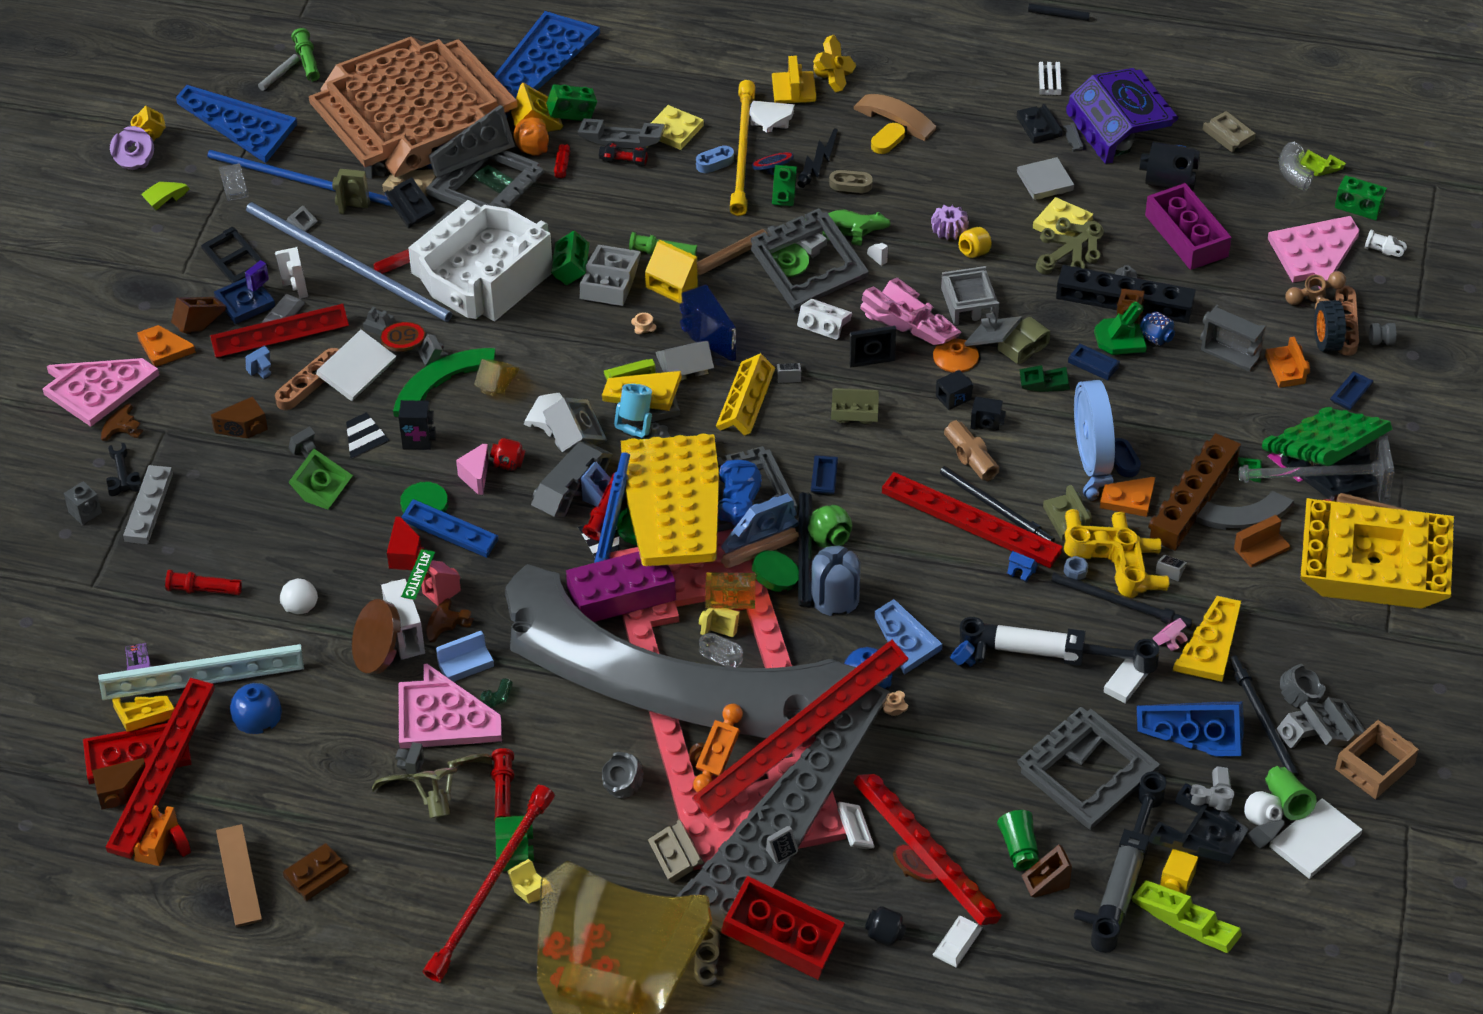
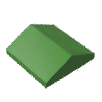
[289,449,353,510]

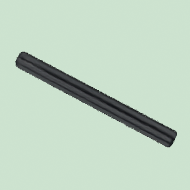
[798,492,812,607]

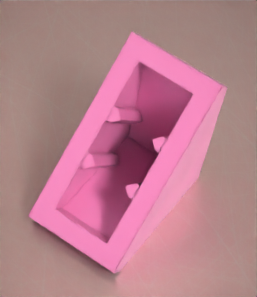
[456,444,489,495]

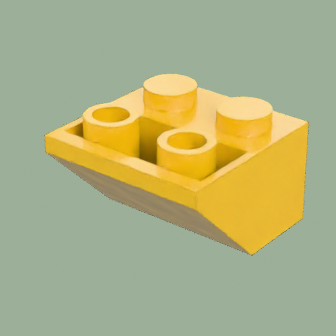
[645,240,698,305]

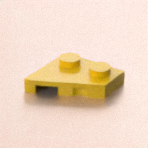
[112,696,174,732]

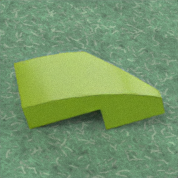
[1297,150,1346,176]
[141,182,190,210]

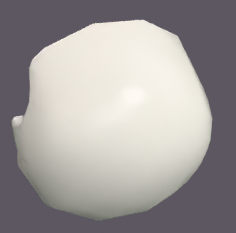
[280,578,318,615]

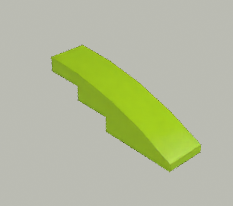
[1132,880,1242,953]

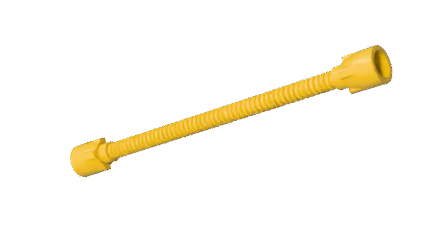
[730,80,755,216]

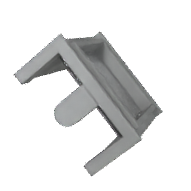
[941,266,999,326]

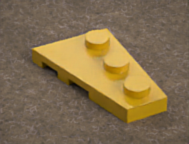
[602,371,682,411]

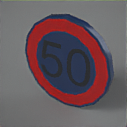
[752,152,794,175]

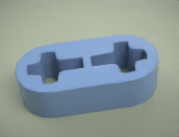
[696,146,734,173]

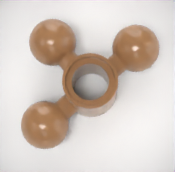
[1285,271,1346,309]

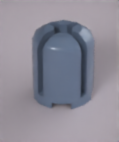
[811,545,861,616]

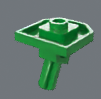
[1094,301,1146,355]

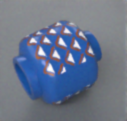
[1140,312,1175,345]

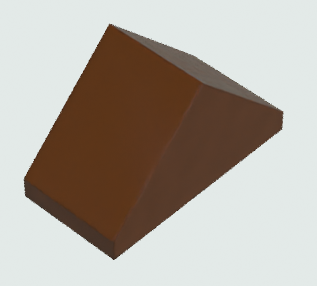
[1021,844,1072,898]

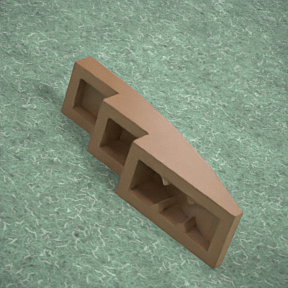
[216,824,262,927]

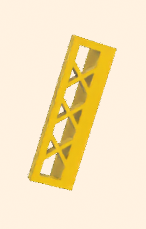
[716,353,775,435]

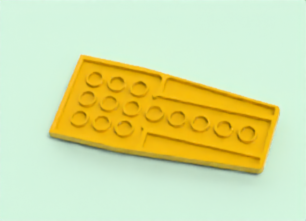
[621,434,719,566]

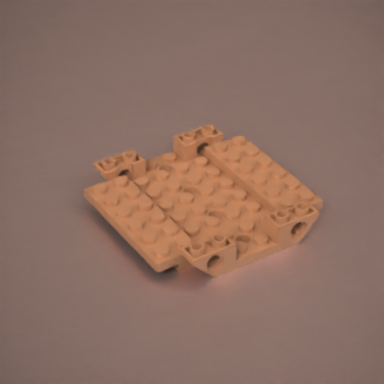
[309,36,518,177]

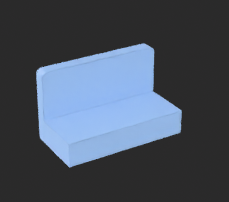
[436,631,494,682]

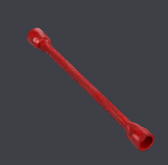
[422,785,555,983]

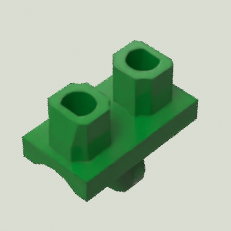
[772,165,797,206]

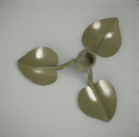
[372,754,492,818]

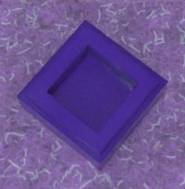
[245,260,269,292]

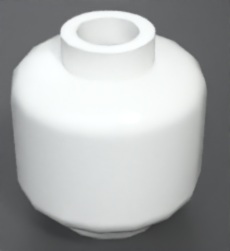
[1244,791,1283,825]

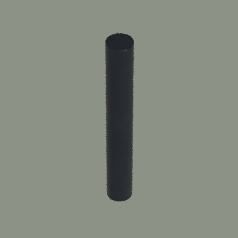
[1028,3,1090,21]

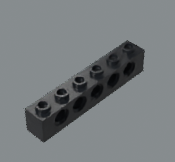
[1056,265,1196,324]

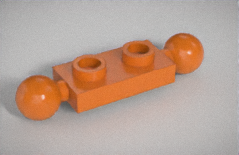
[693,703,743,793]

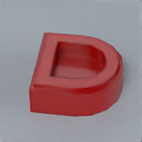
[169,825,191,857]

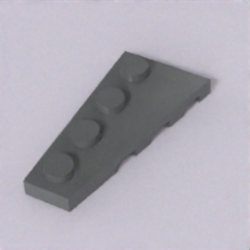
[429,105,515,177]

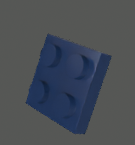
[214,278,275,324]

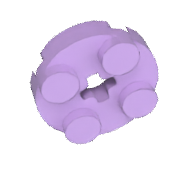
[110,126,154,170]

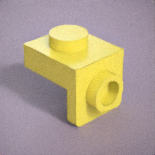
[699,604,740,637]
[508,859,551,904]

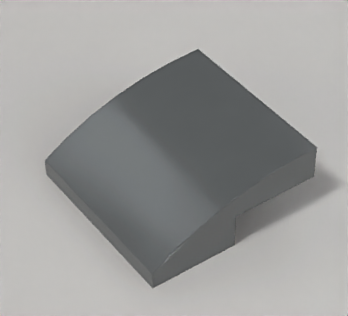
[1300,697,1365,746]

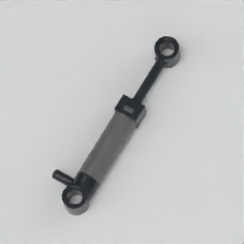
[1074,771,1166,953]

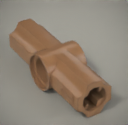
[944,420,999,481]

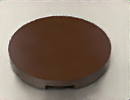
[352,599,401,674]

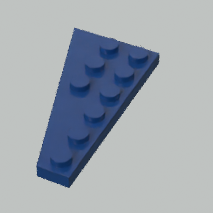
[176,85,297,163]

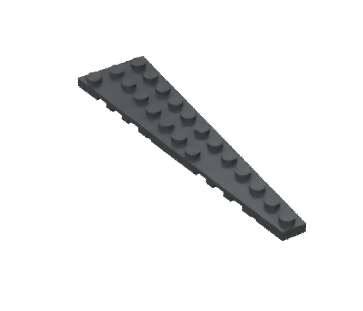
[671,685,890,943]

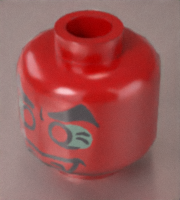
[490,438,526,471]

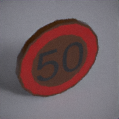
[380,322,426,351]
[893,844,938,883]

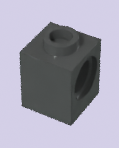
[64,481,102,525]

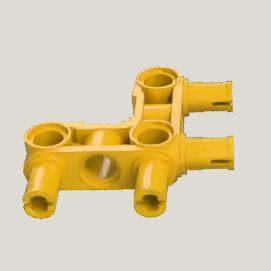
[1064,509,1169,598]

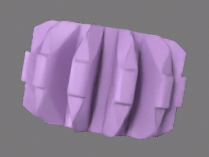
[931,204,969,240]

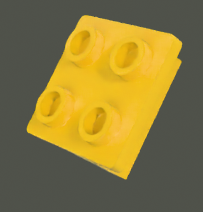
[772,56,816,103]

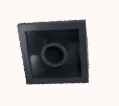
[849,326,896,368]

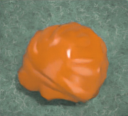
[514,117,549,155]

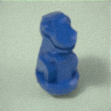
[718,460,762,526]

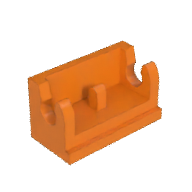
[134,805,178,866]

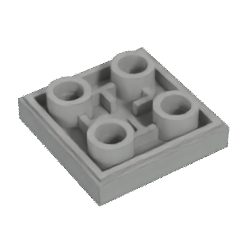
[1017,157,1074,200]

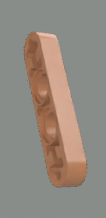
[1334,286,1359,356]
[275,348,339,410]

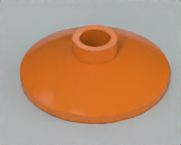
[933,338,979,373]

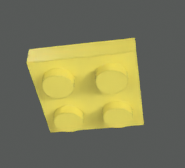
[651,105,704,150]
[1033,197,1093,237]

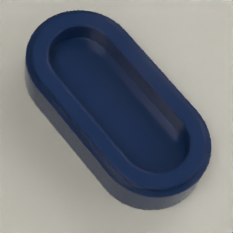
[1114,438,1141,477]

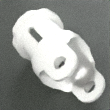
[1365,230,1407,257]

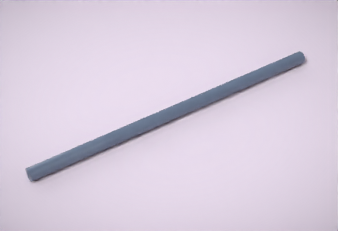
[246,202,452,322]

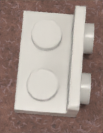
[275,247,308,299]
[797,299,852,340]

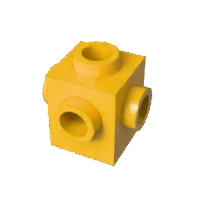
[131,106,166,141]

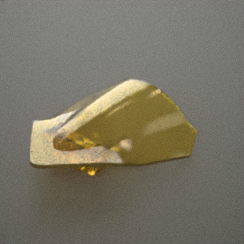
[537,861,712,1014]

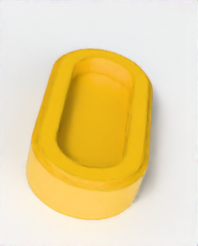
[871,123,905,154]

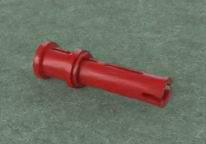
[582,473,614,540]
[165,569,242,595]
[491,748,514,821]

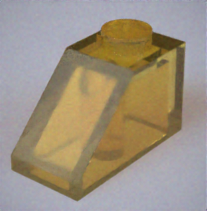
[474,359,519,396]

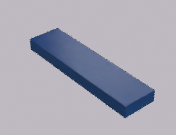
[401,499,498,558]

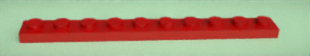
[692,639,909,819]

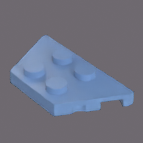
[721,493,799,553]

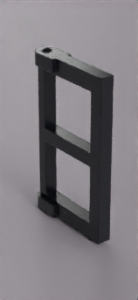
[201,227,268,283]

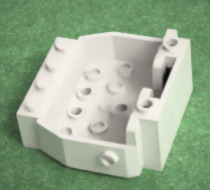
[408,200,553,322]

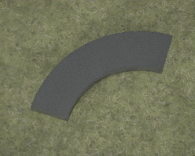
[1196,491,1294,530]

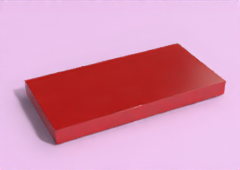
[83,723,192,784]

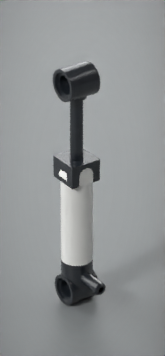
[960,617,1159,674]

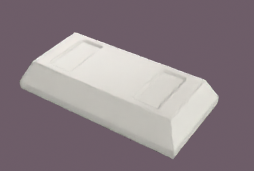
[838,802,875,849]
[933,916,983,967]

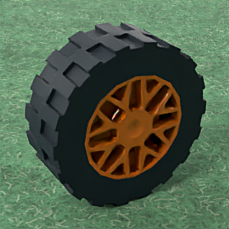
[1314,300,1346,351]

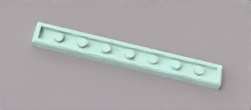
[98,644,304,700]

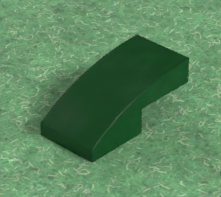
[1019,365,1070,392]

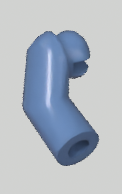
[1083,474,1113,501]

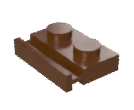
[283,843,349,901]

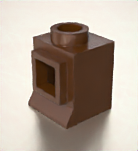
[1117,289,1144,324]

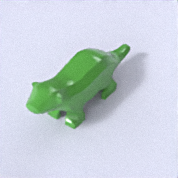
[823,210,891,245]

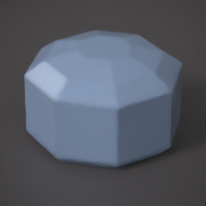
[1064,556,1089,580]

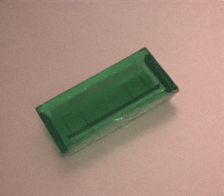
[473,165,513,194]

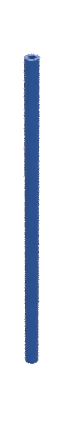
[208,150,393,207]

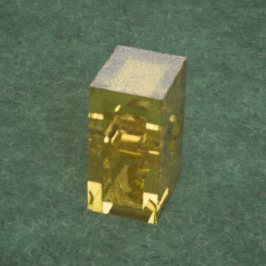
[705,572,756,609]

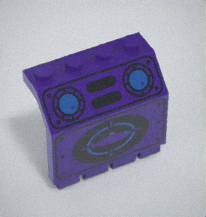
[1066,68,1178,164]

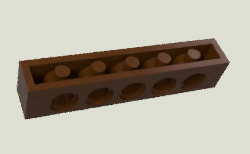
[1148,433,1241,551]

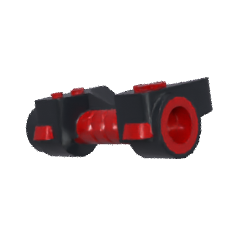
[599,142,648,166]

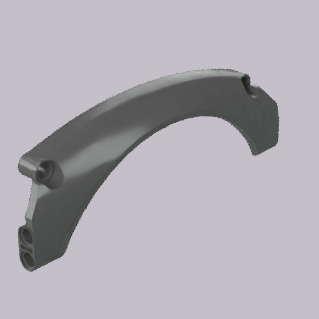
[505,564,856,738]

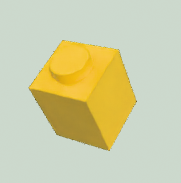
[1160,849,1198,894]

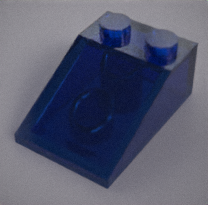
[680,285,736,361]

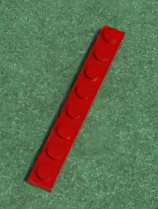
[882,472,1063,568]
[106,677,215,859]
[853,774,1002,926]

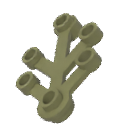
[1036,217,1104,274]

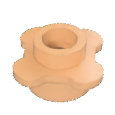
[631,313,656,334]
[883,691,908,716]

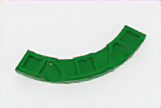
[393,348,496,417]

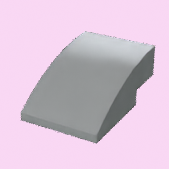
[580,245,641,306]

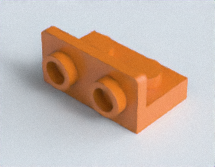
[1265,337,1310,388]

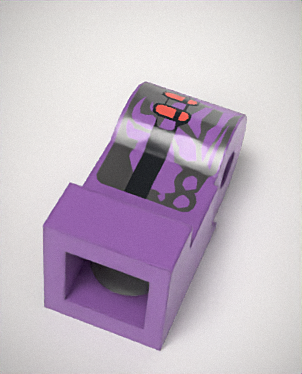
[126,643,151,670]

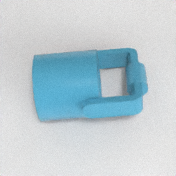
[614,384,652,438]

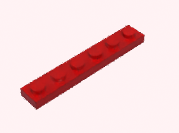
[210,304,349,358]

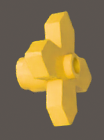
[813,35,856,93]

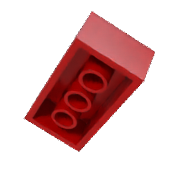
[721,876,845,980]

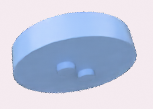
[1074,380,1115,476]

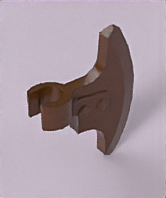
[101,403,143,441]
[427,598,474,642]

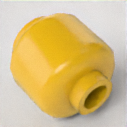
[959,227,991,258]

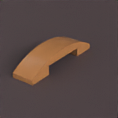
[854,94,936,141]

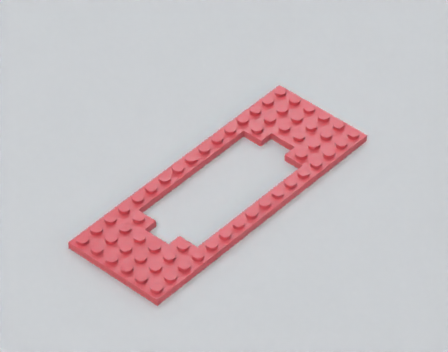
[609,529,846,870]

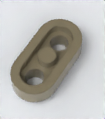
[829,170,873,193]

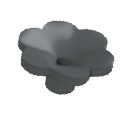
[643,422,670,439]

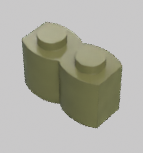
[998,317,1050,364]

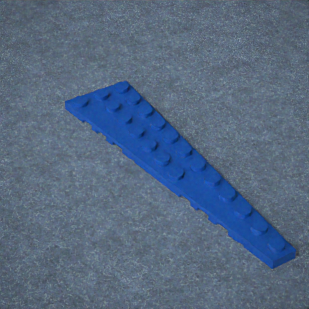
[427,11,600,169]

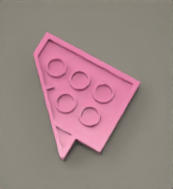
[1268,216,1359,289]
[43,358,159,427]
[399,664,502,749]

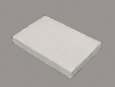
[316,330,396,401]
[1269,798,1362,879]

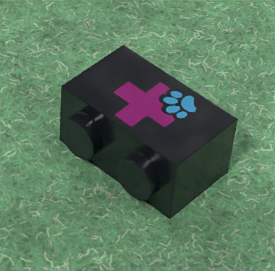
[398,400,436,450]

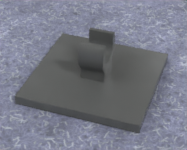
[964,313,1023,346]

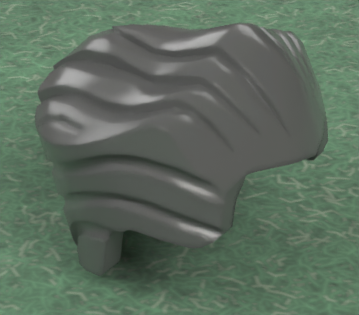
[1280,664,1326,708]
[602,752,644,799]

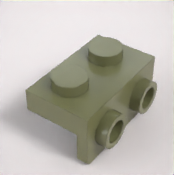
[831,388,879,424]

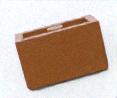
[1234,515,1290,567]

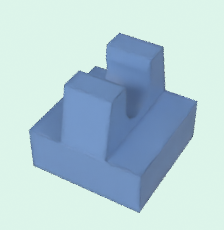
[246,346,271,379]

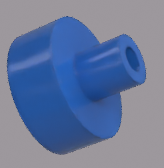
[950,640,976,667]

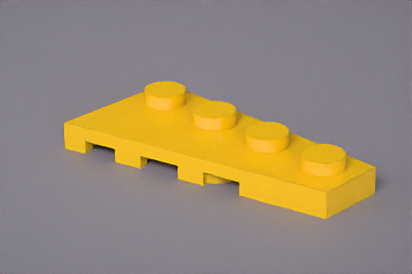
[1173,596,1241,682]

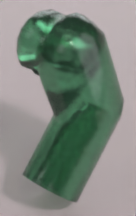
[480,678,513,708]

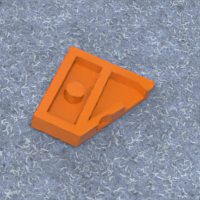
[137,325,196,367]
[1100,477,1155,517]

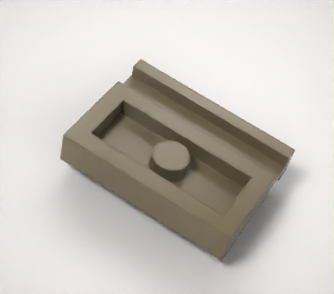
[1203,111,1256,152]
[648,819,704,883]

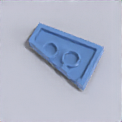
[875,599,942,675]

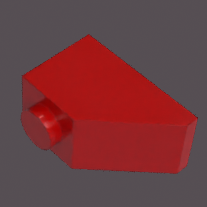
[387,517,425,570]

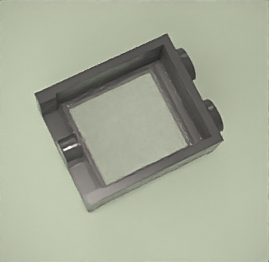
[1200,305,1266,372]

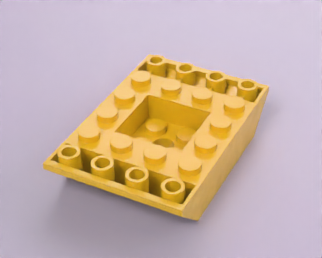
[1300,498,1454,609]

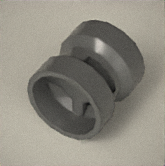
[1369,323,1396,345]

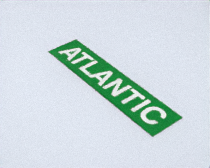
[401,549,435,600]

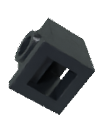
[970,396,1006,430]

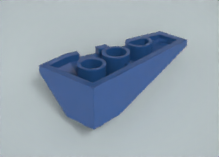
[1137,701,1244,756]

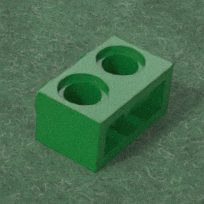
[546,84,597,121]
[1335,175,1387,220]
[551,230,590,286]

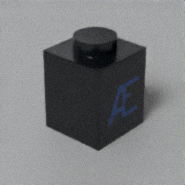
[936,370,973,410]

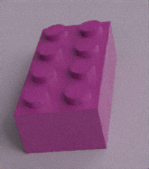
[1145,183,1232,270]
[566,551,676,622]

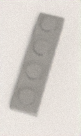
[123,465,173,544]

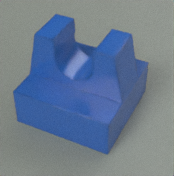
[1007,551,1038,582]

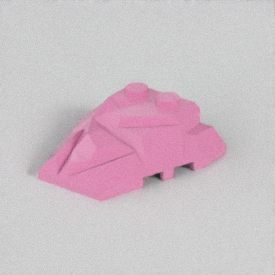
[860,278,961,345]

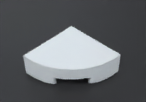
[867,243,888,266]

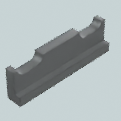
[1063,123,1083,152]

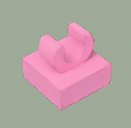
[1153,618,1187,651]

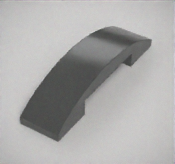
[578,118,665,148]

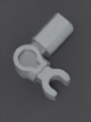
[1191,766,1234,811]

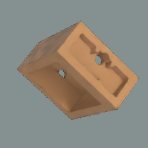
[1335,720,1419,799]

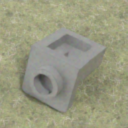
[1276,711,1318,748]

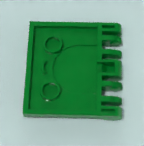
[1262,407,1393,466]

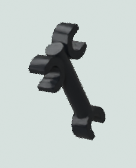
[106,443,141,496]

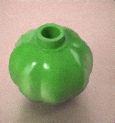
[808,505,852,548]

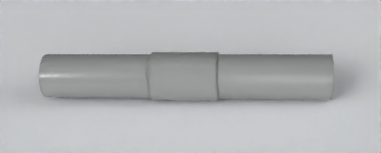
[258,54,300,91]

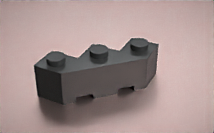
[531,441,613,517]

